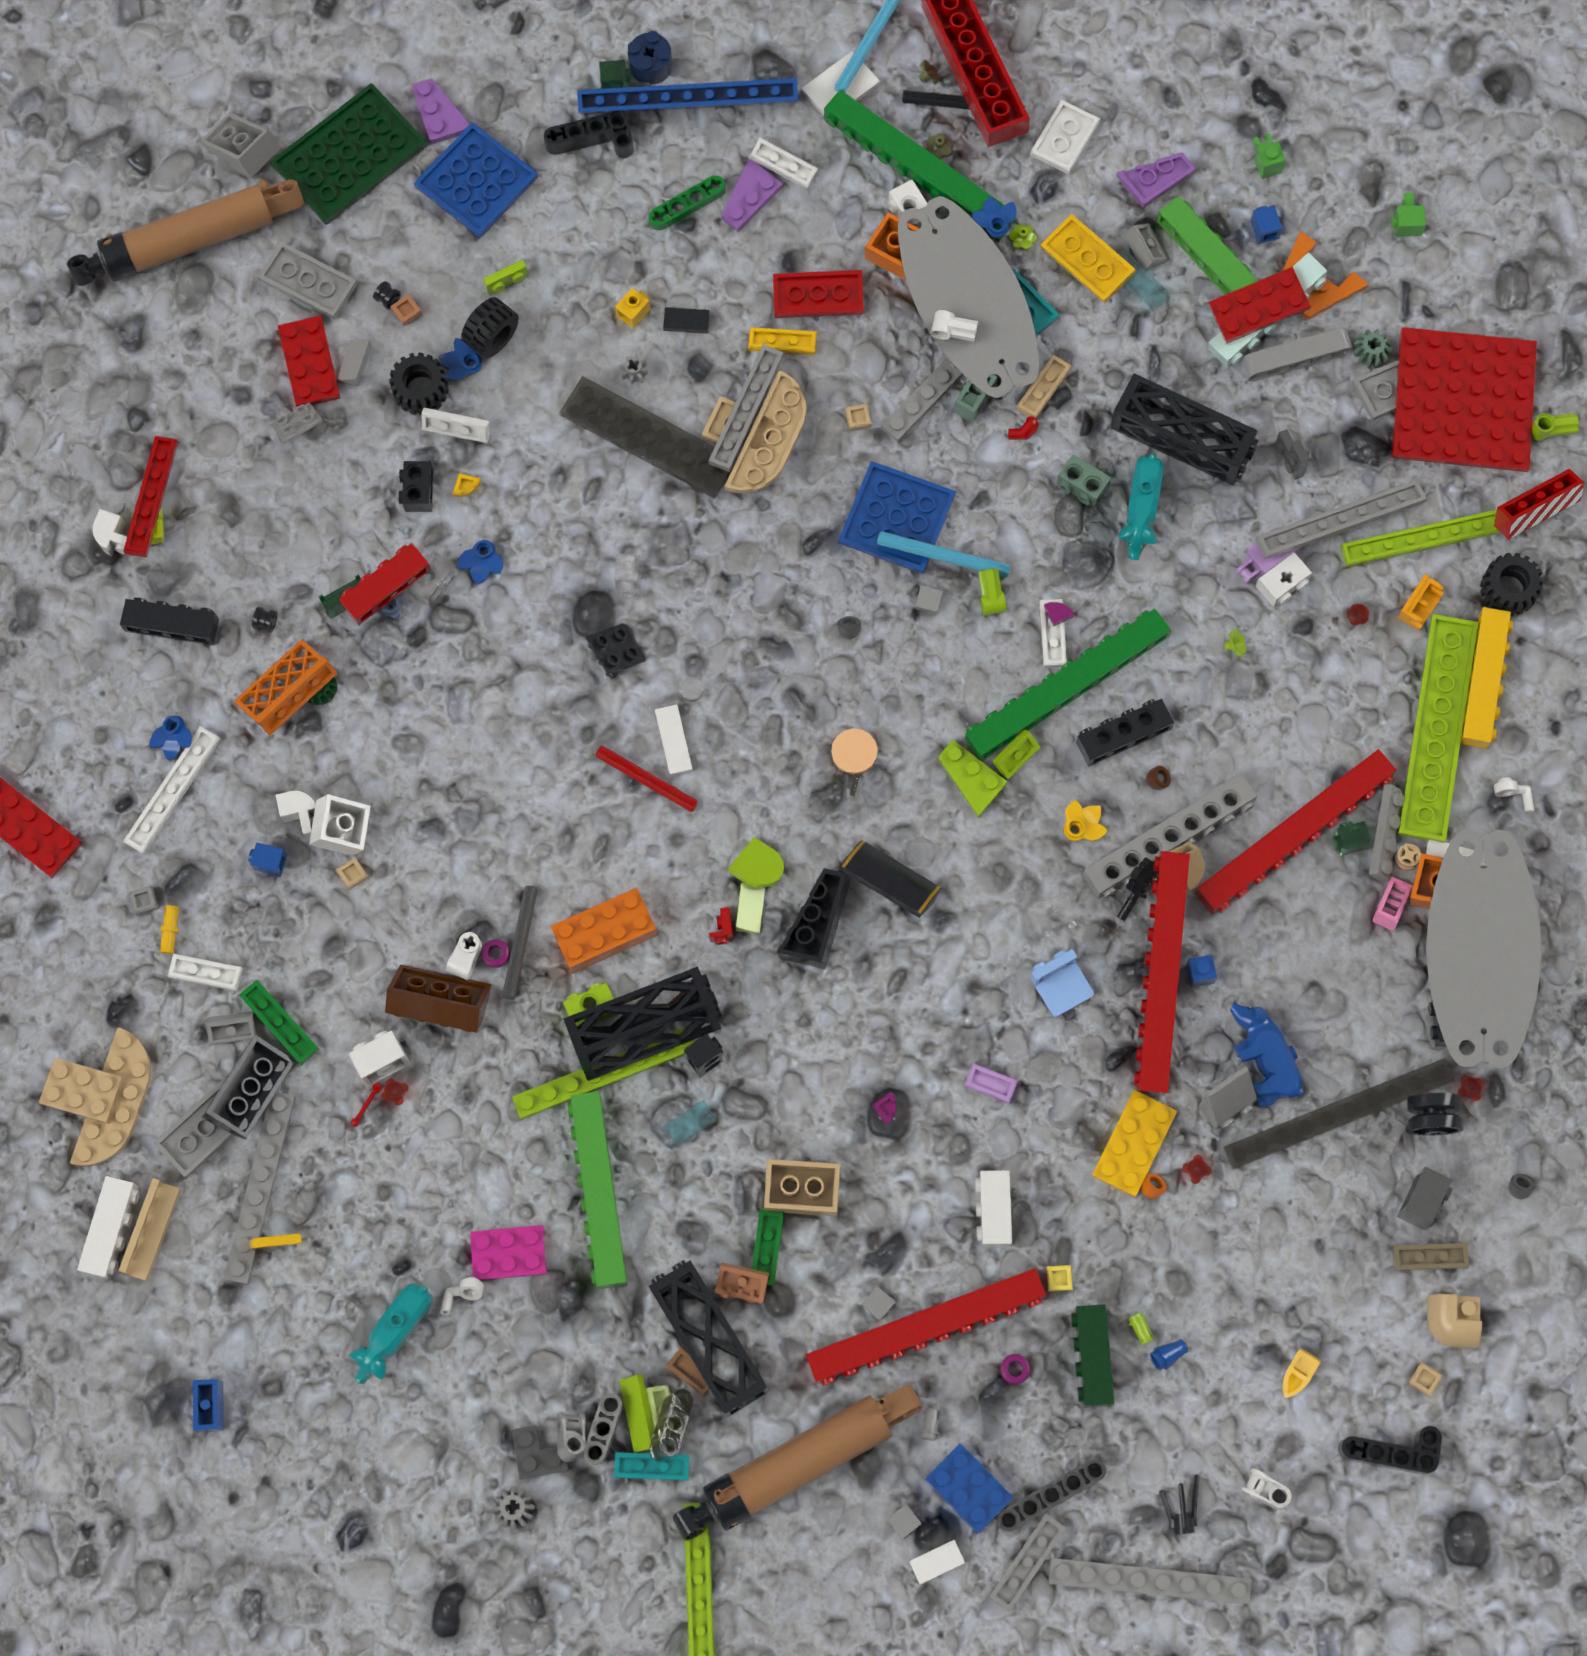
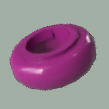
[481,939,510,968]
[1000,1354,1030,1385]

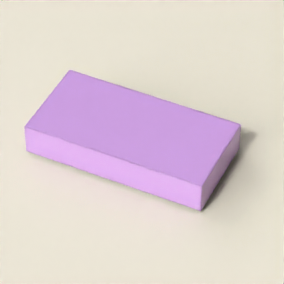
[964,1063,1018,1104]

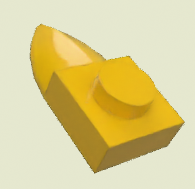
[1283,1348,1322,1398]

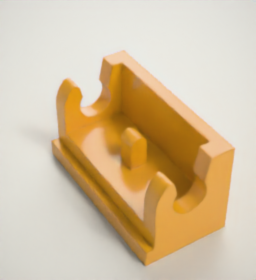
[1398,574,1444,631]

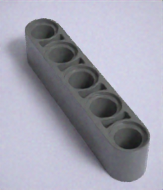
[997,1459,1106,1532]

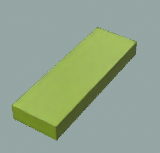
[619,1374,658,1453]

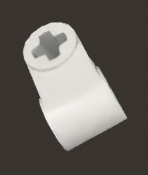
[446,932,482,980]
[1241,1468,1291,1509]

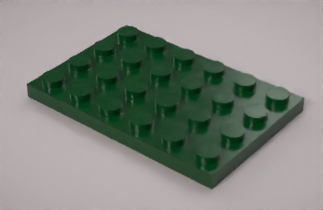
[269,83,428,225]

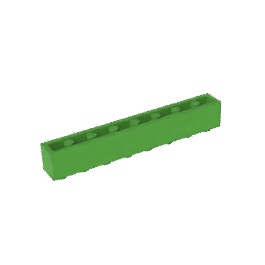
[567,1091,628,1290]

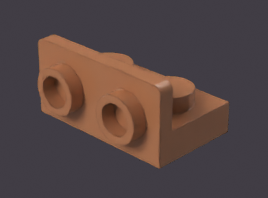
[715,1262,769,1304]

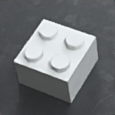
[309,794,371,856]
[349,1030,411,1087]

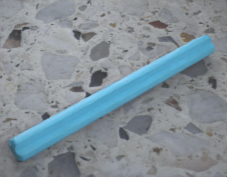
[834,0,900,92]
[877,532,1010,577]

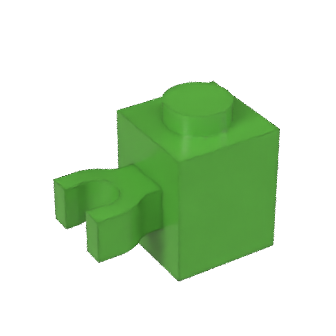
[1253,133,1286,179]
[1391,193,1426,237]

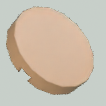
[831,728,878,775]

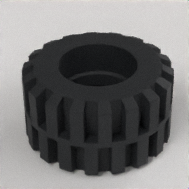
[461,297,519,359]
[389,352,449,415]
[1480,553,1544,616]

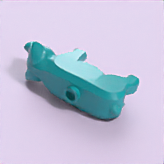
[1118,453,1164,560]
[349,1283,433,1384]

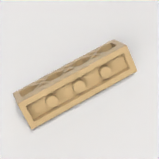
[118,1178,181,1282]

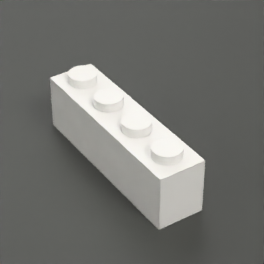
[77,1176,140,1280]

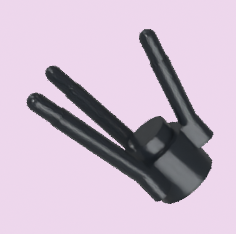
[1159,1474,1199,1535]

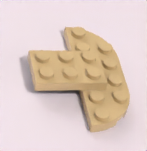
[702,370,806,493]
[39,1027,151,1167]

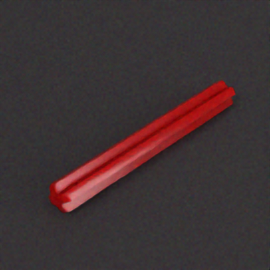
[595,746,698,812]

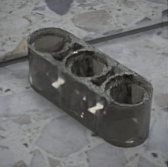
[649,1389,693,1462]

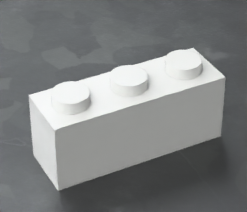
[975,1170,1012,1247]

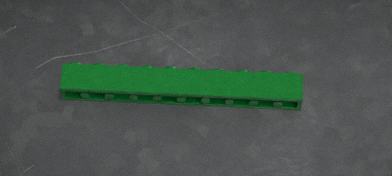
[824,90,1016,242]
[965,608,1171,761]

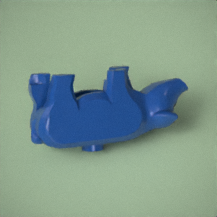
[1230,1001,1304,1107]

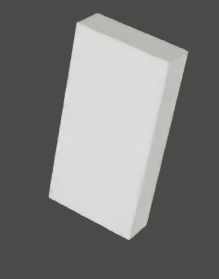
[909,1540,965,1584]

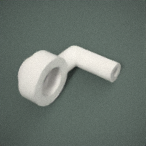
[1494,777,1534,813]
[440,1277,484,1315]

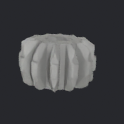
[492,1486,535,1530]

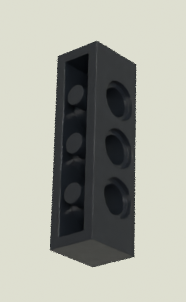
[1076,698,1174,767]

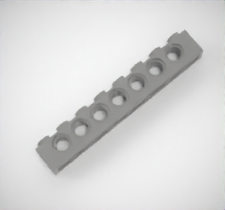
[1082,773,1257,899]

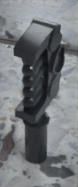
[1117,857,1158,921]

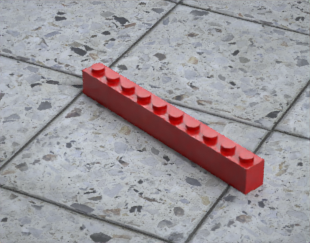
[1194,749,1397,915]
[1133,851,1190,1093]
[806,1268,1046,1386]

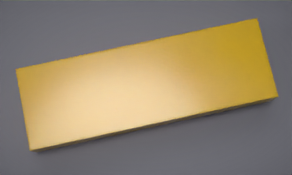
[748,327,817,355]

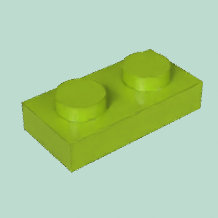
[483,259,529,295]
[992,729,1041,779]

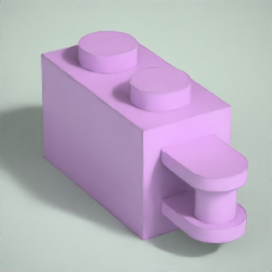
[1236,526,1301,584]

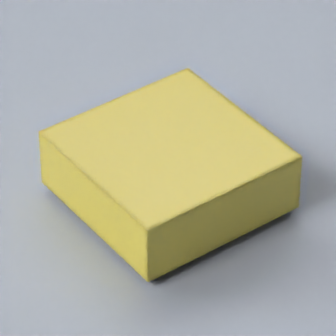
[1046,1265,1073,1292]

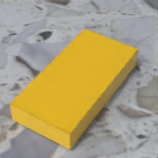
[249,1233,302,1249]

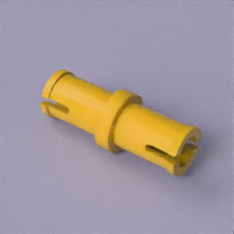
[159,905,180,954]

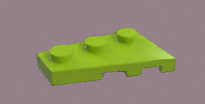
[938,740,1008,819]

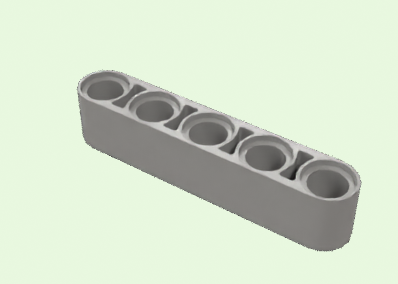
[1241,328,1353,381]

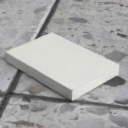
[802,51,880,116]
[1030,100,1100,175]

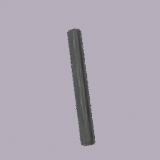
[502,885,538,1000]

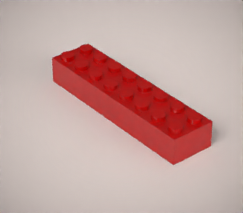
[921,0,1030,147]

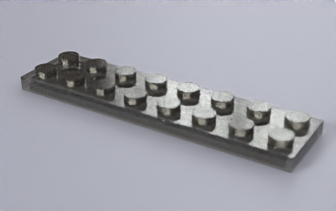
[559,376,737,499]

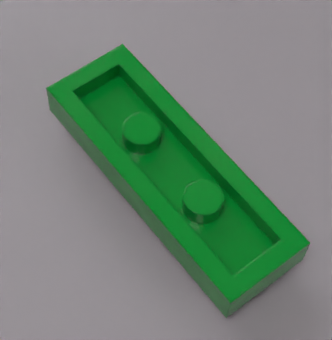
[752,1210,784,1287]

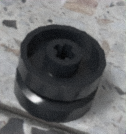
[1407,1093,1463,1136]

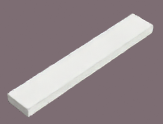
[123,726,221,855]

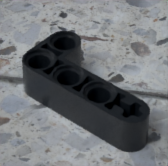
[544,111,634,158]
[1338,1426,1442,1475]

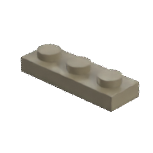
[1392,1243,1469,1271]

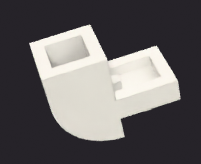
[93,509,127,556]
[275,791,316,840]

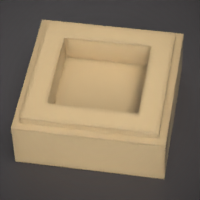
[845,403,872,431]
[336,857,369,890]
[1408,1362,1443,1397]

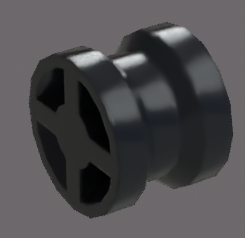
[373,281,401,310]
[252,606,277,633]

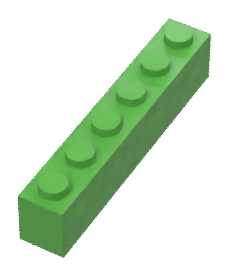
[1157,196,1259,295]

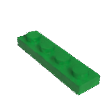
[239,980,320,1065]

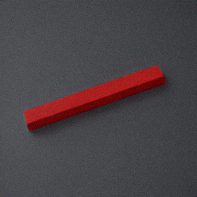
[123,436,178,558]

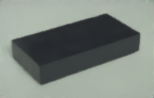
[663,307,710,334]

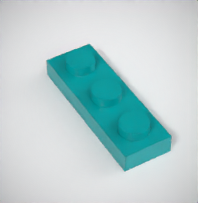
[614,1452,690,1481]

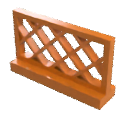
[234,639,338,736]

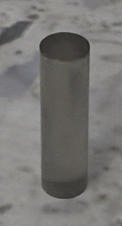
[849,774,860,796]

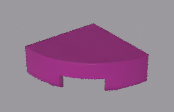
[1044,602,1075,626]
[872,1091,896,1126]

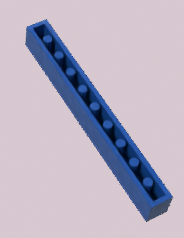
[577,78,798,115]

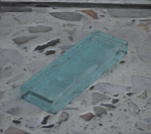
[1118,249,1170,311]

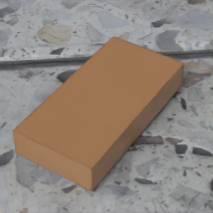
[666,1347,718,1397]

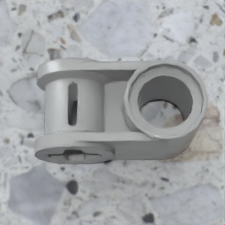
[556,1412,586,1462]

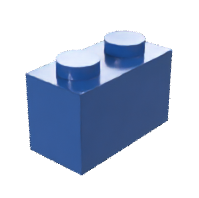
[193,1379,224,1433]

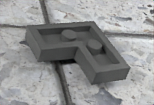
[1275,429,1310,480]
[512,1425,569,1480]

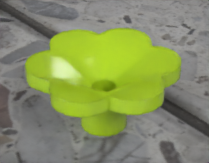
[1009,224,1037,250]
[1224,629,1247,657]

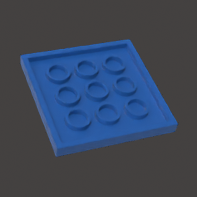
[414,122,539,238]
[838,461,956,574]

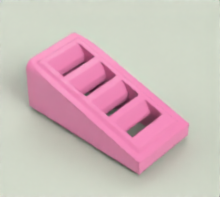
[1372,876,1413,930]

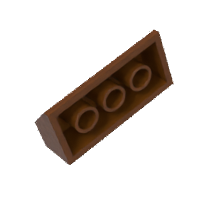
[385,964,492,1033]

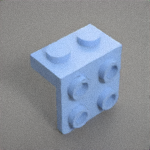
[1030,949,1094,1017]

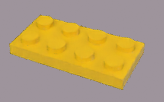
[1040,213,1136,304]
[1092,1090,1177,1198]

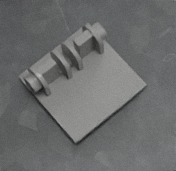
[271,402,323,444]

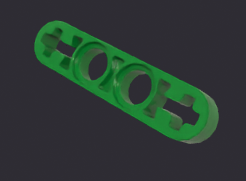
[649,175,725,230]

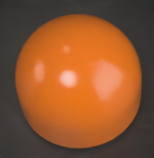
[1141,1173,1166,1199]

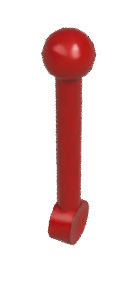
[350,1083,382,1127]

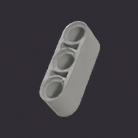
[583,1393,623,1465]

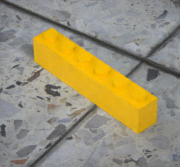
[1460,607,1513,749]

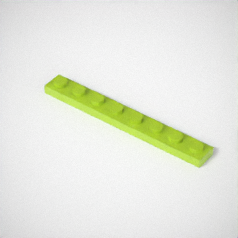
[512,1028,696,1120]

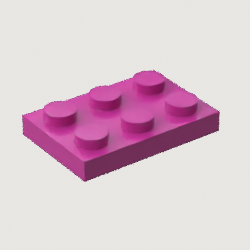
[470,1225,547,1281]

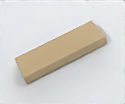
[1016,355,1072,419]

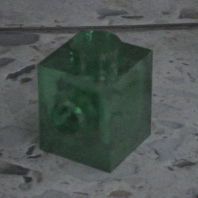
[599,60,632,89]
[1332,821,1372,856]

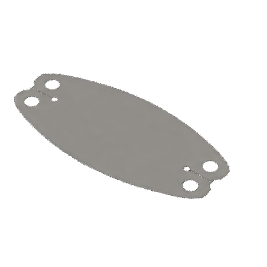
[898,196,1039,398]
[1427,830,1541,1068]

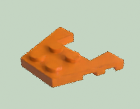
[1283,231,1369,320]

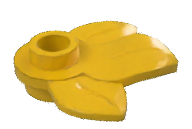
[1063,800,1108,841]

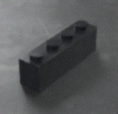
[120,597,220,645]

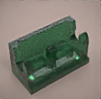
[318,574,361,619]

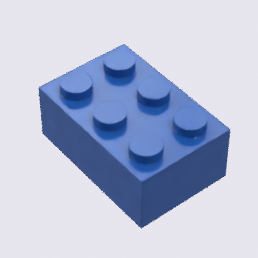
[925,1443,1014,1534]

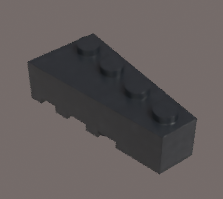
[776,868,850,970]

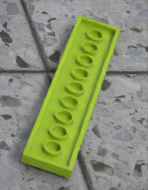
[1397,614,1479,842]

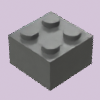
[1397,1166,1453,1230]

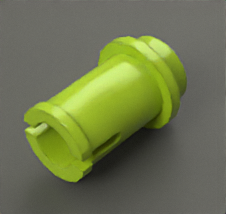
[1128,1312,1155,1345]

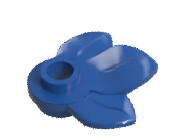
[972,197,1016,238]
[438,338,482,380]
[457,540,503,584]
[149,715,192,761]

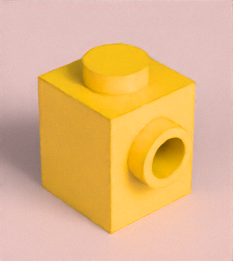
[615,288,651,329]

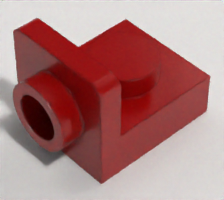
[708,907,734,945]

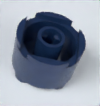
[628,31,673,85]

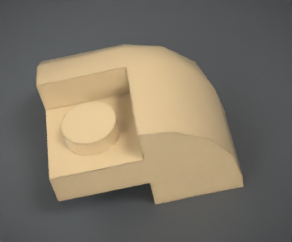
[1427,1294,1482,1349]

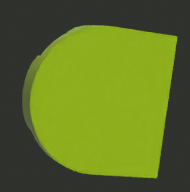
[728,837,784,888]

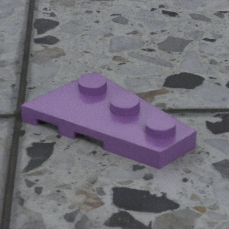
[411,78,470,145]
[1116,152,1196,208]
[721,159,782,232]

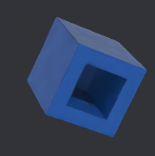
[1250,205,1282,244]
[248,842,287,877]
[1186,954,1217,988]

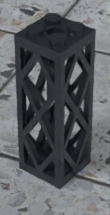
[1110,373,1259,486]
[563,966,723,1081]
[648,1260,769,1418]

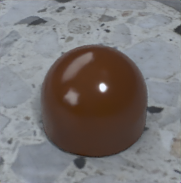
[1146,766,1171,790]

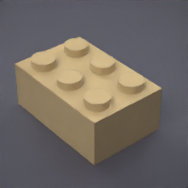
[764,1159,840,1216]

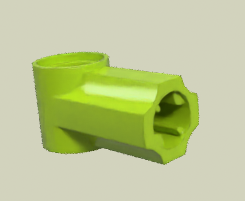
[1531,413,1579,441]
[978,568,1006,616]

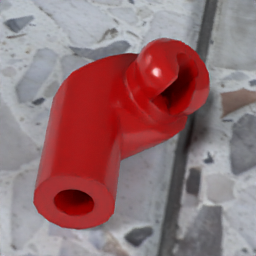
[1008,416,1039,440]

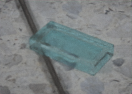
[663,1100,717,1147]

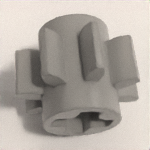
[620,355,648,384]

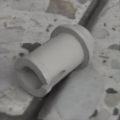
[412,149,439,176]
[920,1408,941,1441]

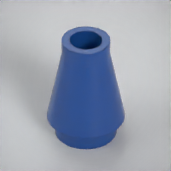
[1150,1339,1188,1371]

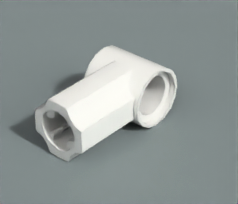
[931,310,978,342]

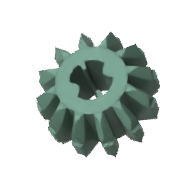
[1353,329,1392,368]

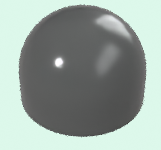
[838,616,861,639]
[1508,1174,1535,1199]

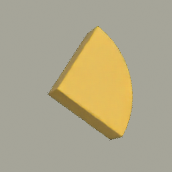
[453,473,481,497]

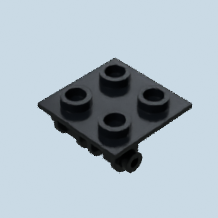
[585,623,646,679]

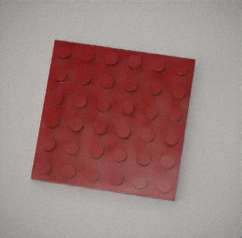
[1391,327,1537,472]

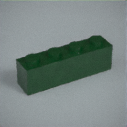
[1071,1304,1115,1408]

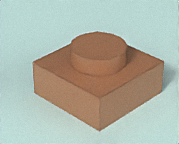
[390,294,422,326]

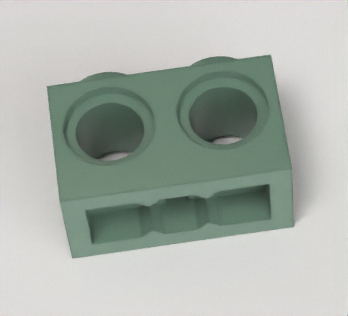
[954,375,997,423]
[1057,454,1111,507]

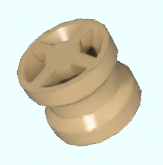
[1395,843,1421,871]

